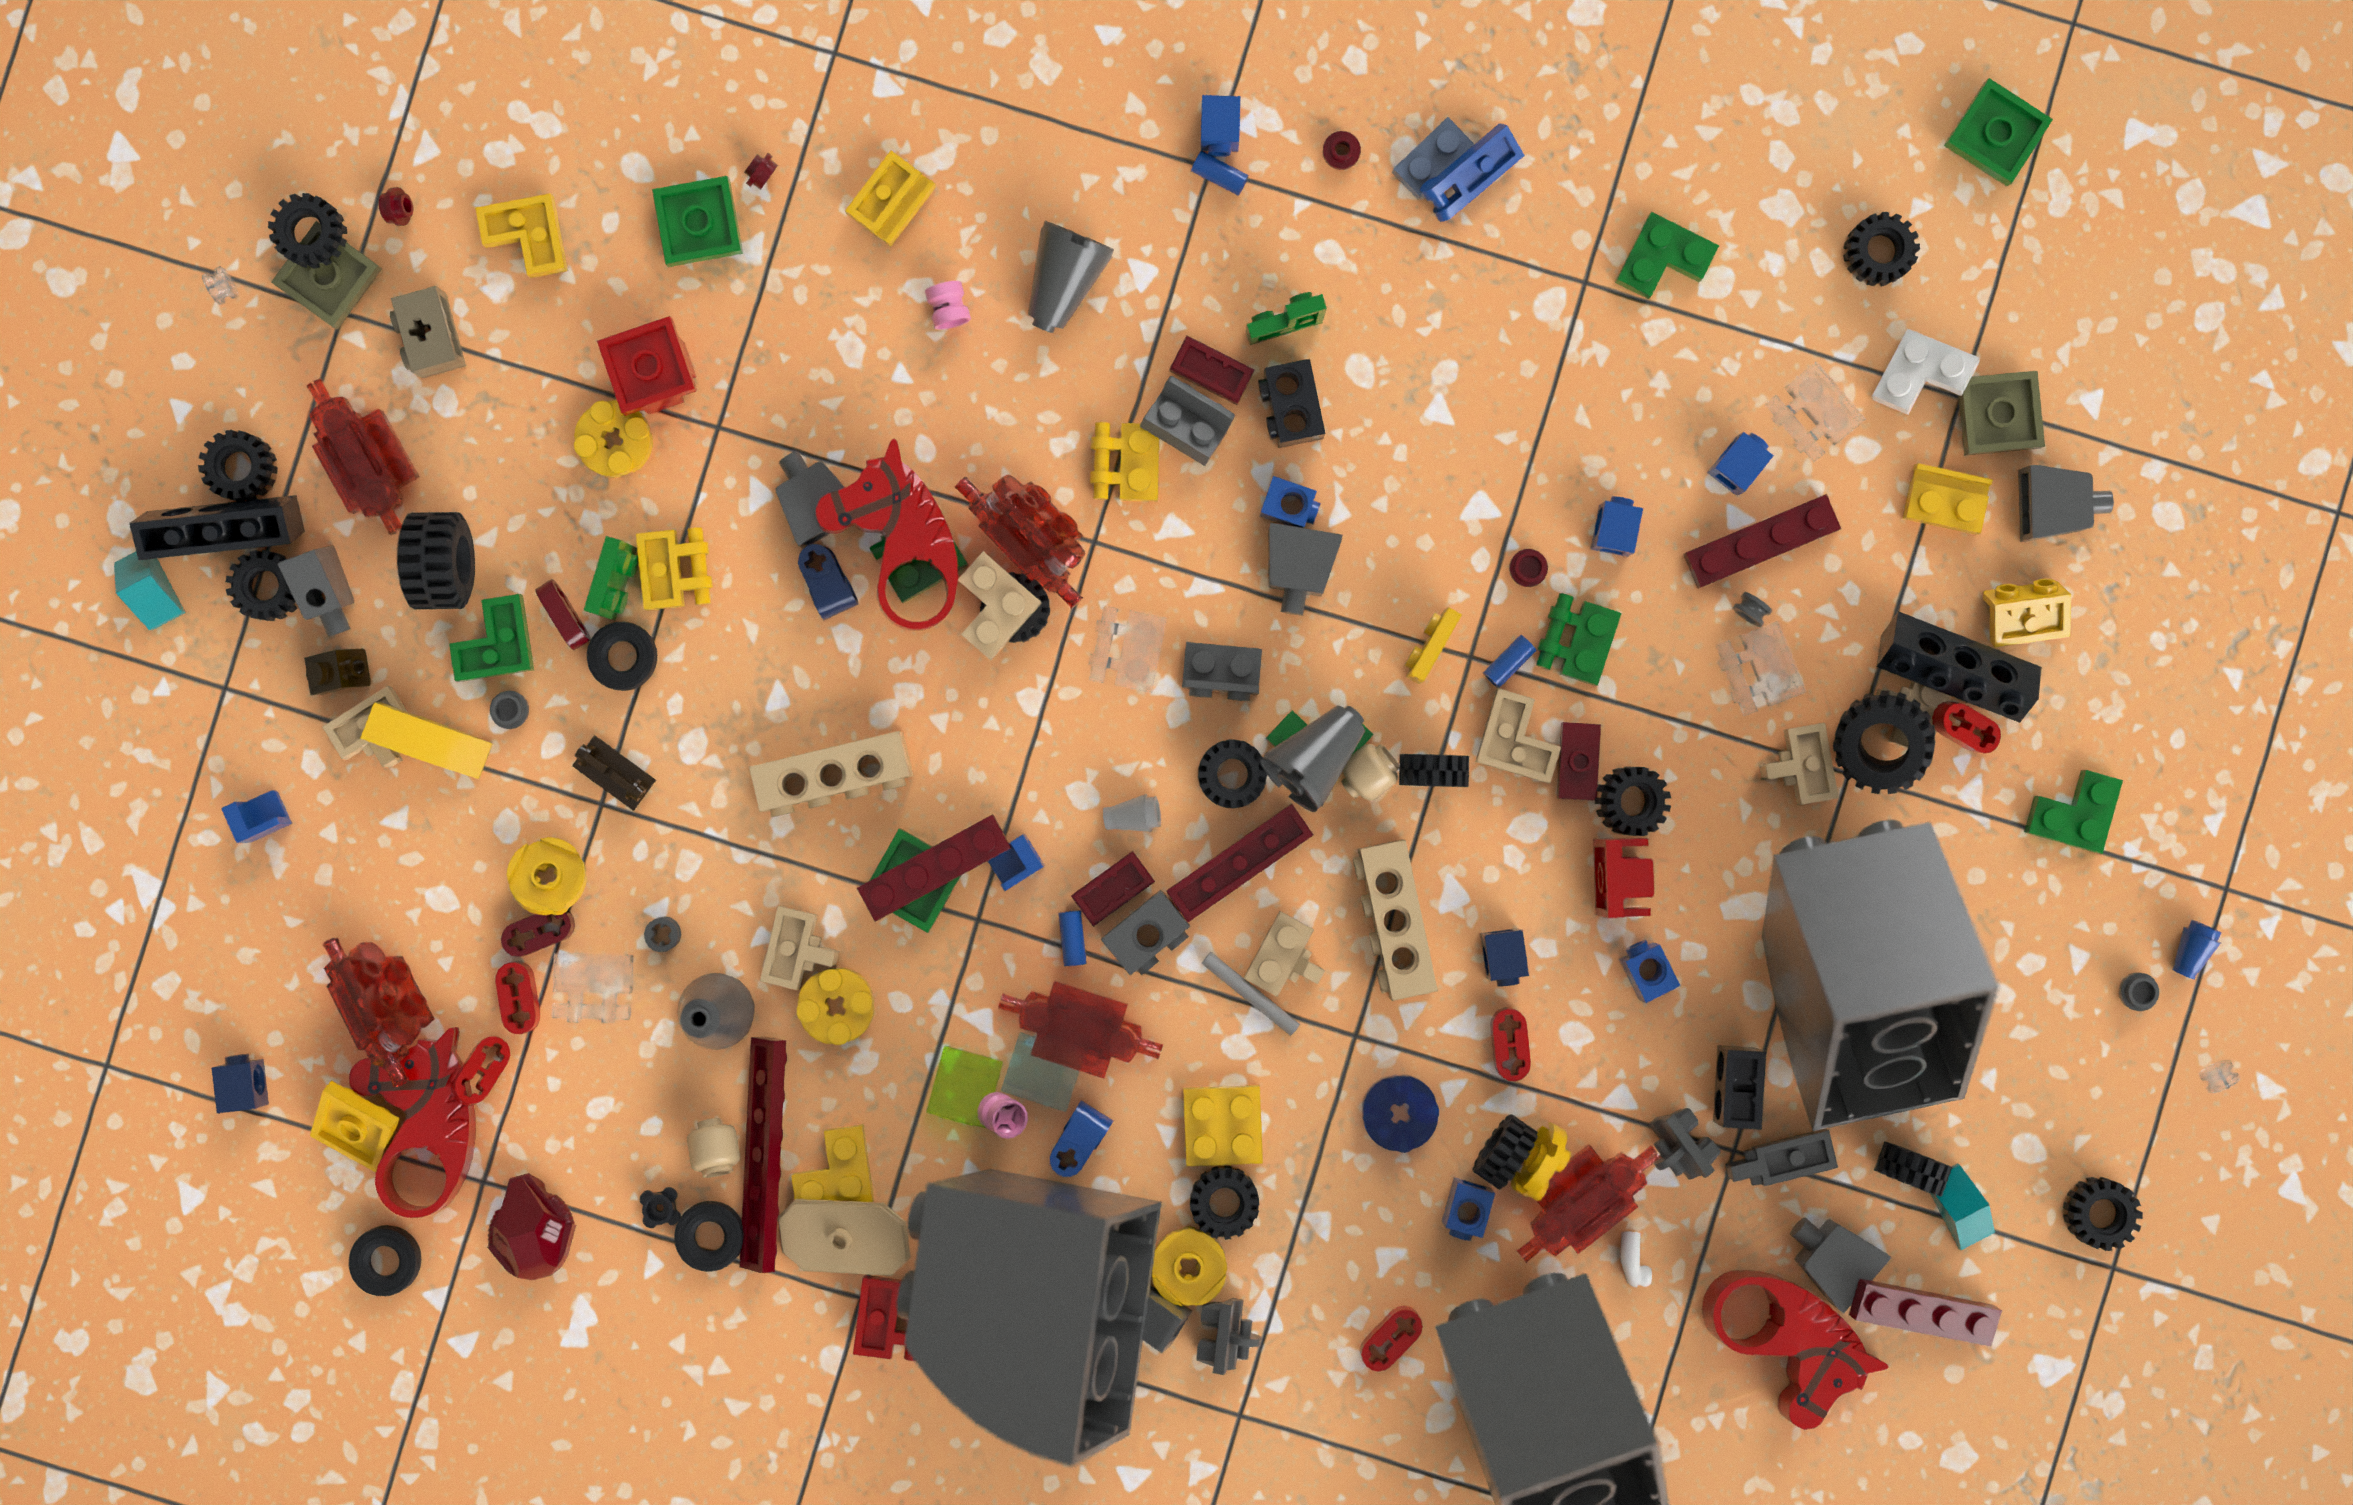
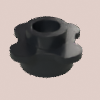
[639,1187,681,1228]

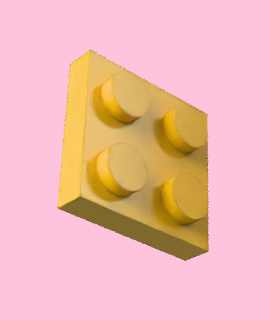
[310,1080,399,1173]
[1183,1085,1263,1167]

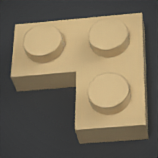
[958,551,1042,660]
[1475,688,1561,784]

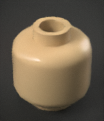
[1341,744,1399,801]
[687,1118,740,1178]

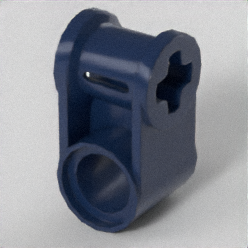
[798,544,859,620]

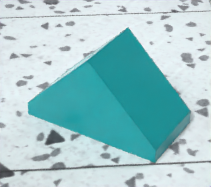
[114,551,186,630]
[1930,1164,1995,1250]

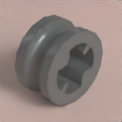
[1733,592,1772,627]
[644,916,681,952]

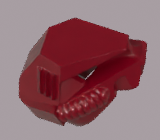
[487,1173,576,1280]

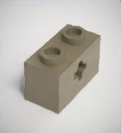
[390,286,466,378]

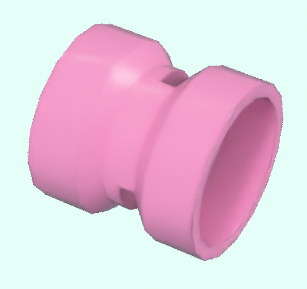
[925,281,971,330]
[978,1092,1028,1139]

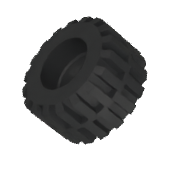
[397,512,475,610]
[1833,690,1936,794]

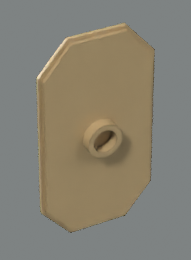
[778,1199,911,1276]

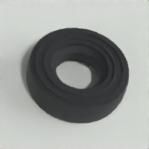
[587,622,657,691]
[674,1201,744,1272]
[348,1225,421,1296]

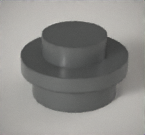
[490,691,529,729]
[2119,973,2159,1011]

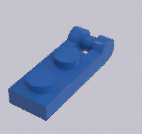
[1420,123,1525,222]

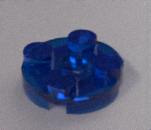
[1362,1074,1439,1153]

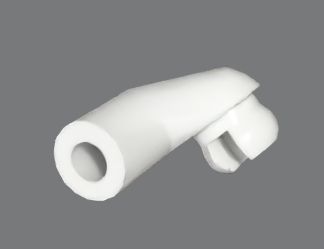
[1620,1231,1652,1288]

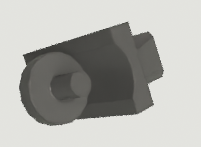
[1649,1108,1721,1180]
[1196,1298,1262,1375]

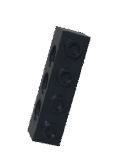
[129,495,305,560]
[1876,611,2042,723]

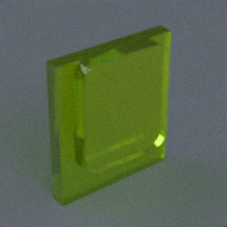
[926,1045,1003,1128]

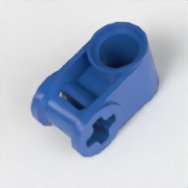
[1050,1100,1113,1177]

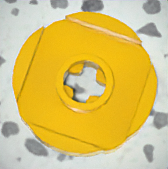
[574,400,653,478]
[506,837,587,915]
[796,968,875,1045]
[1511,1122,1571,1201]
[1152,1226,1227,1306]

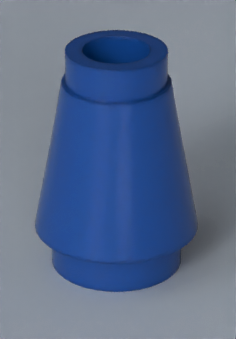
[2172,920,2222,980]

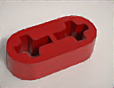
[1932,701,2001,754]
[495,961,540,1034]
[1490,1007,1531,1082]
[451,1036,510,1106]
[1360,1306,1423,1372]

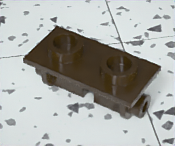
[572,735,656,811]

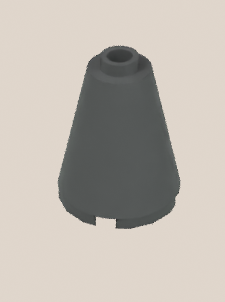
[1028,221,1114,333]
[1260,706,1365,812]
[677,973,755,1050]

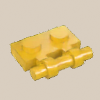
[1090,422,1159,502]
[636,527,713,611]

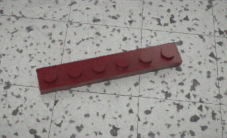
[739,1037,787,1274]

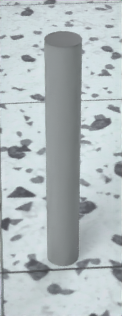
[1201,952,1300,1036]

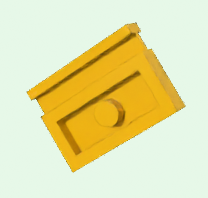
[845,150,936,247]
[1902,463,1993,535]
[1404,607,1463,684]

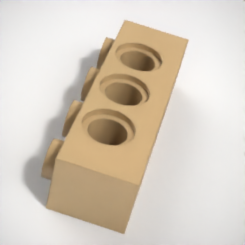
[749,731,914,817]
[1353,839,1438,1001]

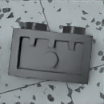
[1140,376,1235,466]
[1182,642,1262,701]

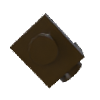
[304,649,371,695]

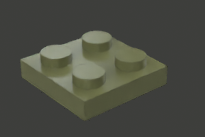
[271,221,382,330]
[1958,371,2045,456]

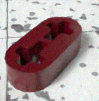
[535,579,591,650]
[501,910,575,957]

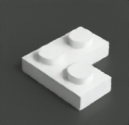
[1872,329,1979,415]

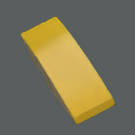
[360,702,493,779]

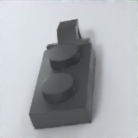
[1725,1129,1838,1186]

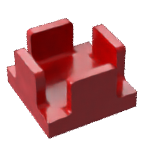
[597,316,697,416]
[1593,838,1655,918]

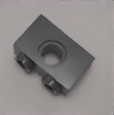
[1101,890,1190,975]

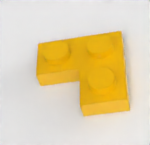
[475,193,568,278]
[791,1124,874,1202]

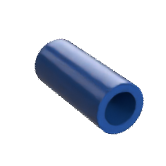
[1191,151,1249,196]
[1483,635,1537,688]
[1058,910,1087,966]

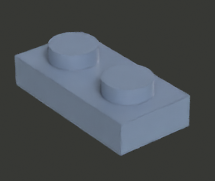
[1392,117,1474,199]

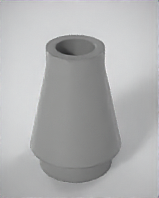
[1103,794,1161,832]

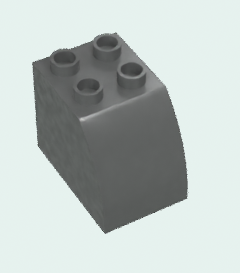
[1762,820,2000,1131]
[897,1169,1162,1467]
[1435,1273,1669,1505]

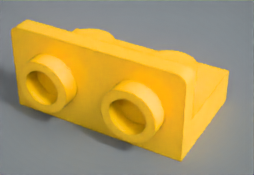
[1983,579,2072,647]

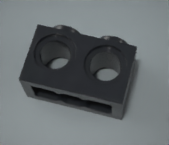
[1258,359,1326,448]
[1713,1045,1766,1130]

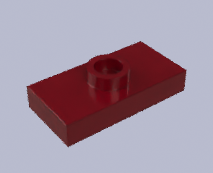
[1169,335,1255,405]
[1557,722,1601,801]
[1071,851,1155,927]

